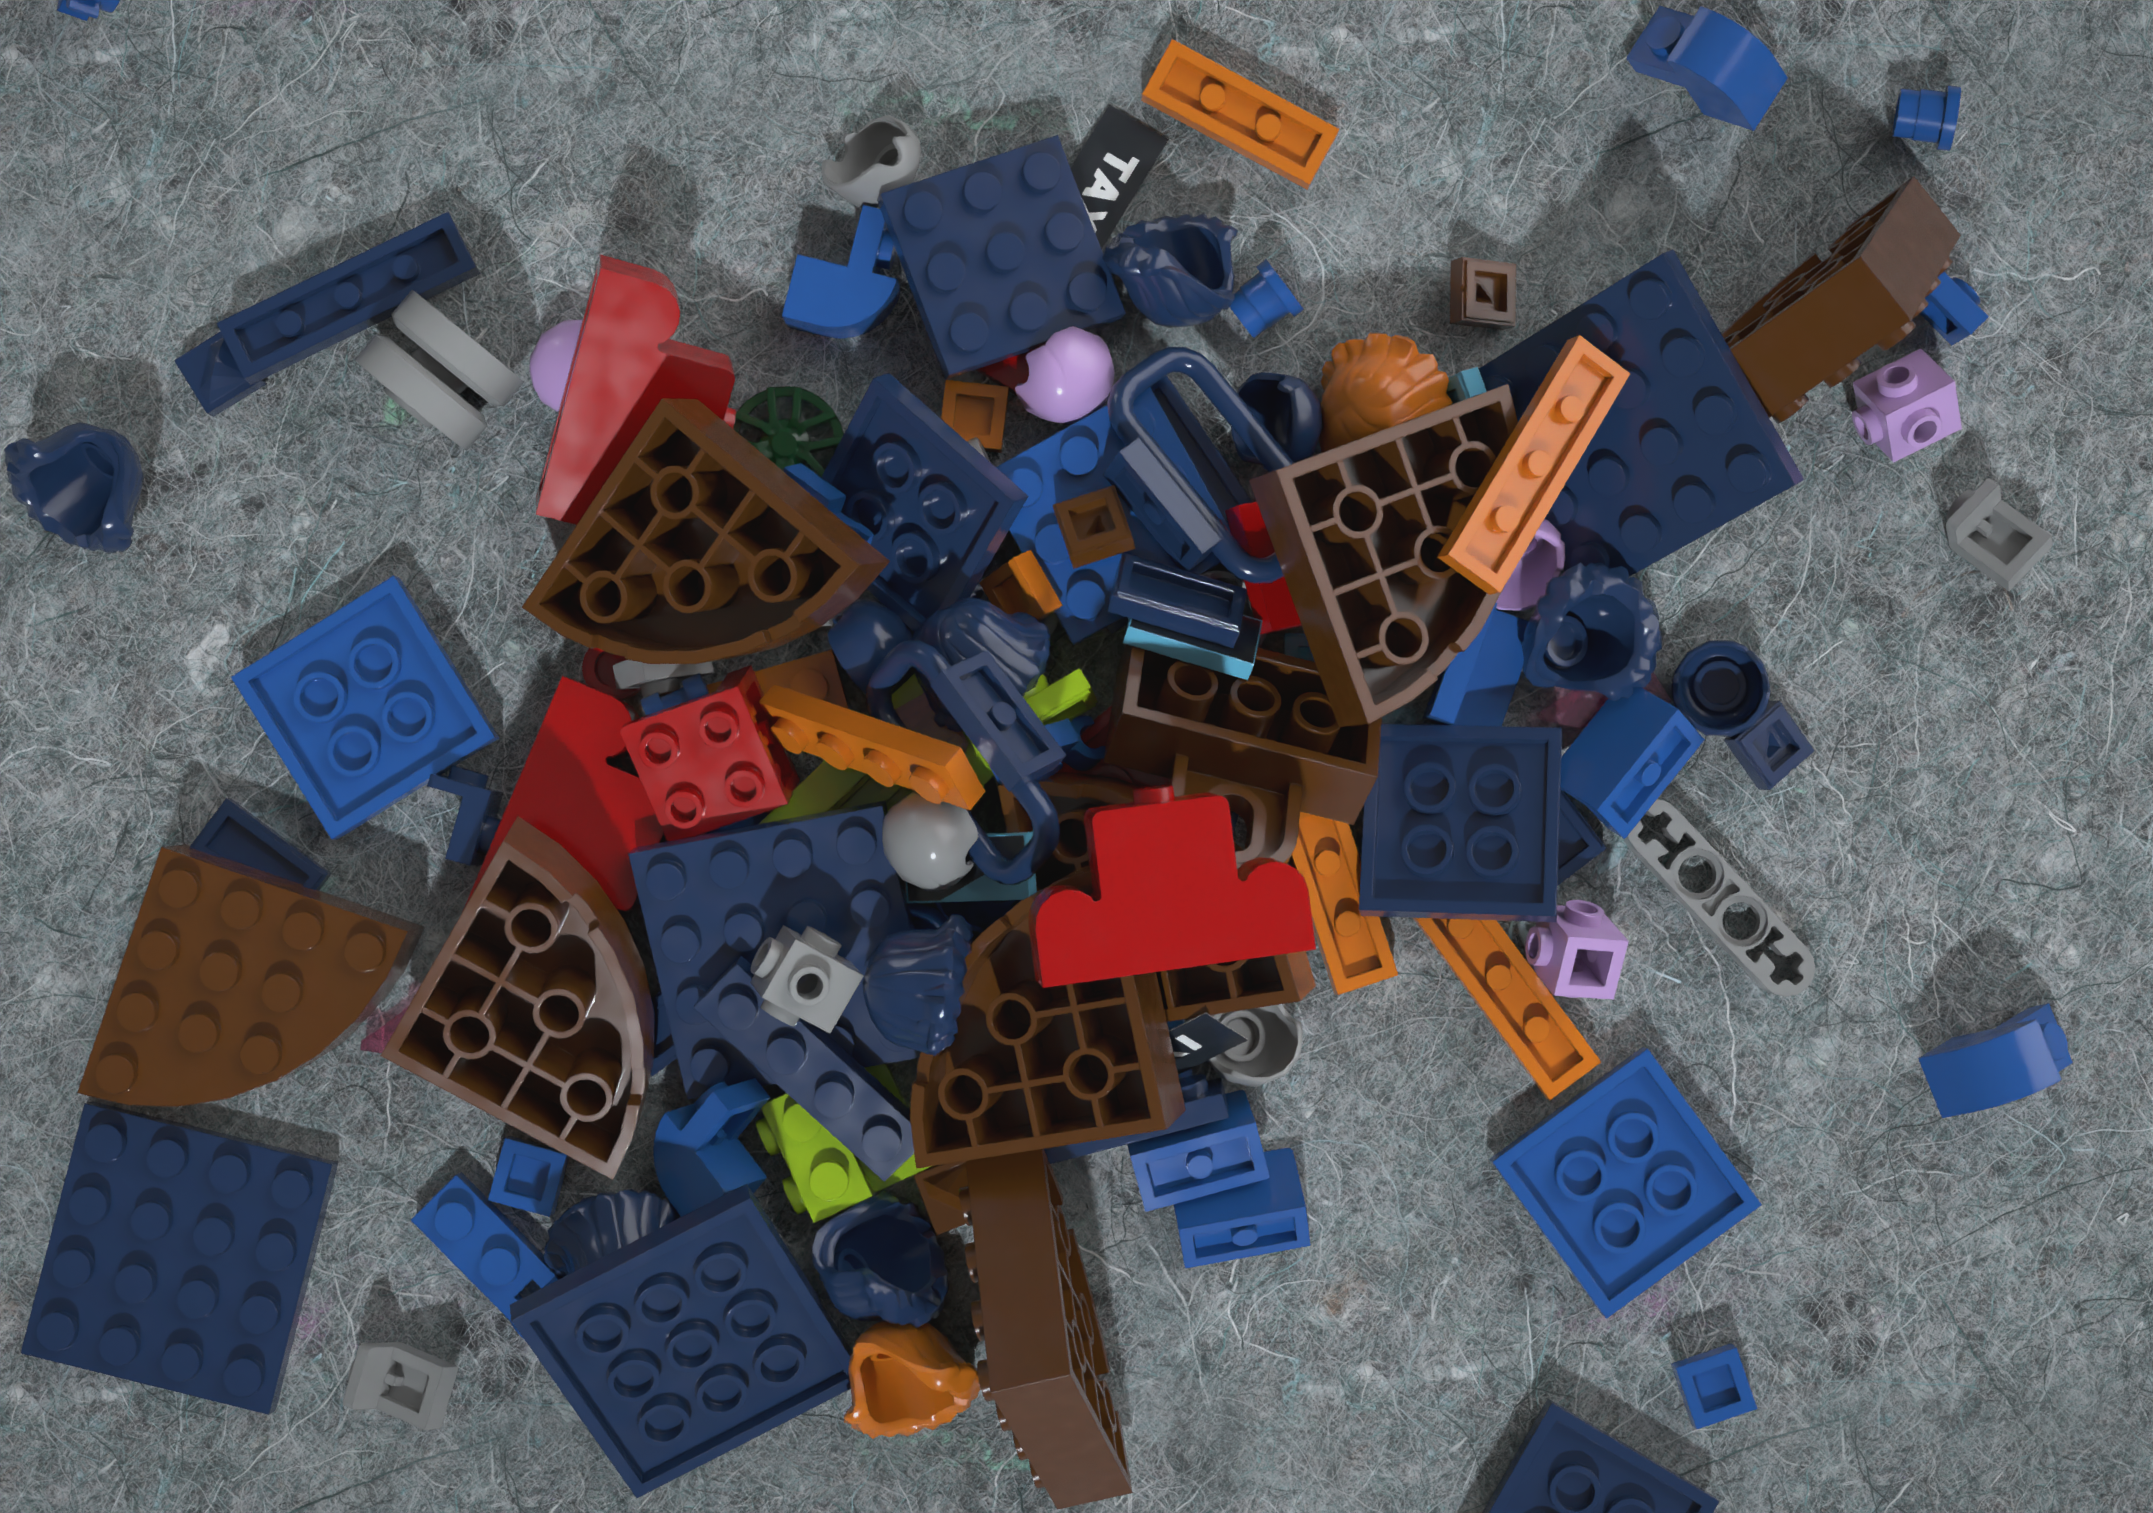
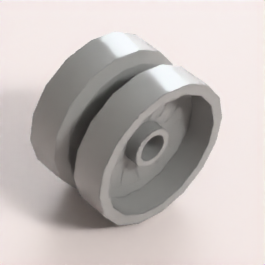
[354,290,524,451]

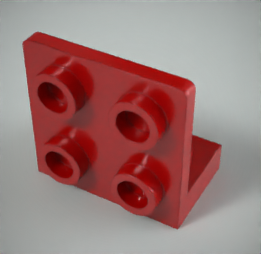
[620,665,800,841]

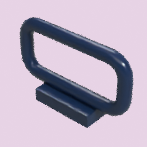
[1103,347,1294,584]
[866,640,1067,885]

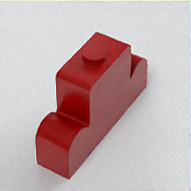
[536,254,736,525]
[462,676,667,912]
[1028,785,1316,988]

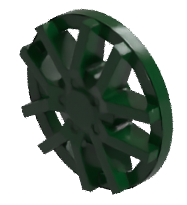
[733,386,844,477]

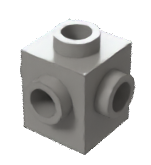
[750,925,863,1033]

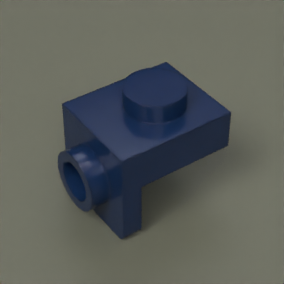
[427,766,504,866]

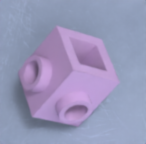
[1852,349,1962,463]
[1525,900,1629,1000]

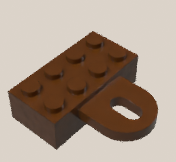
[1103,644,1382,869]

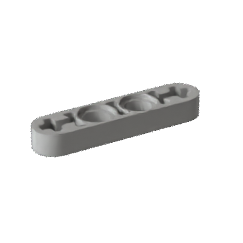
[1622,799,1815,997]

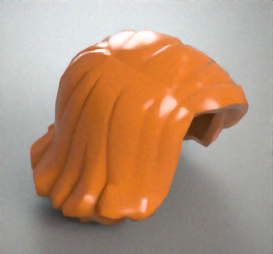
[1319,332,1453,453]
[844,1320,980,1439]

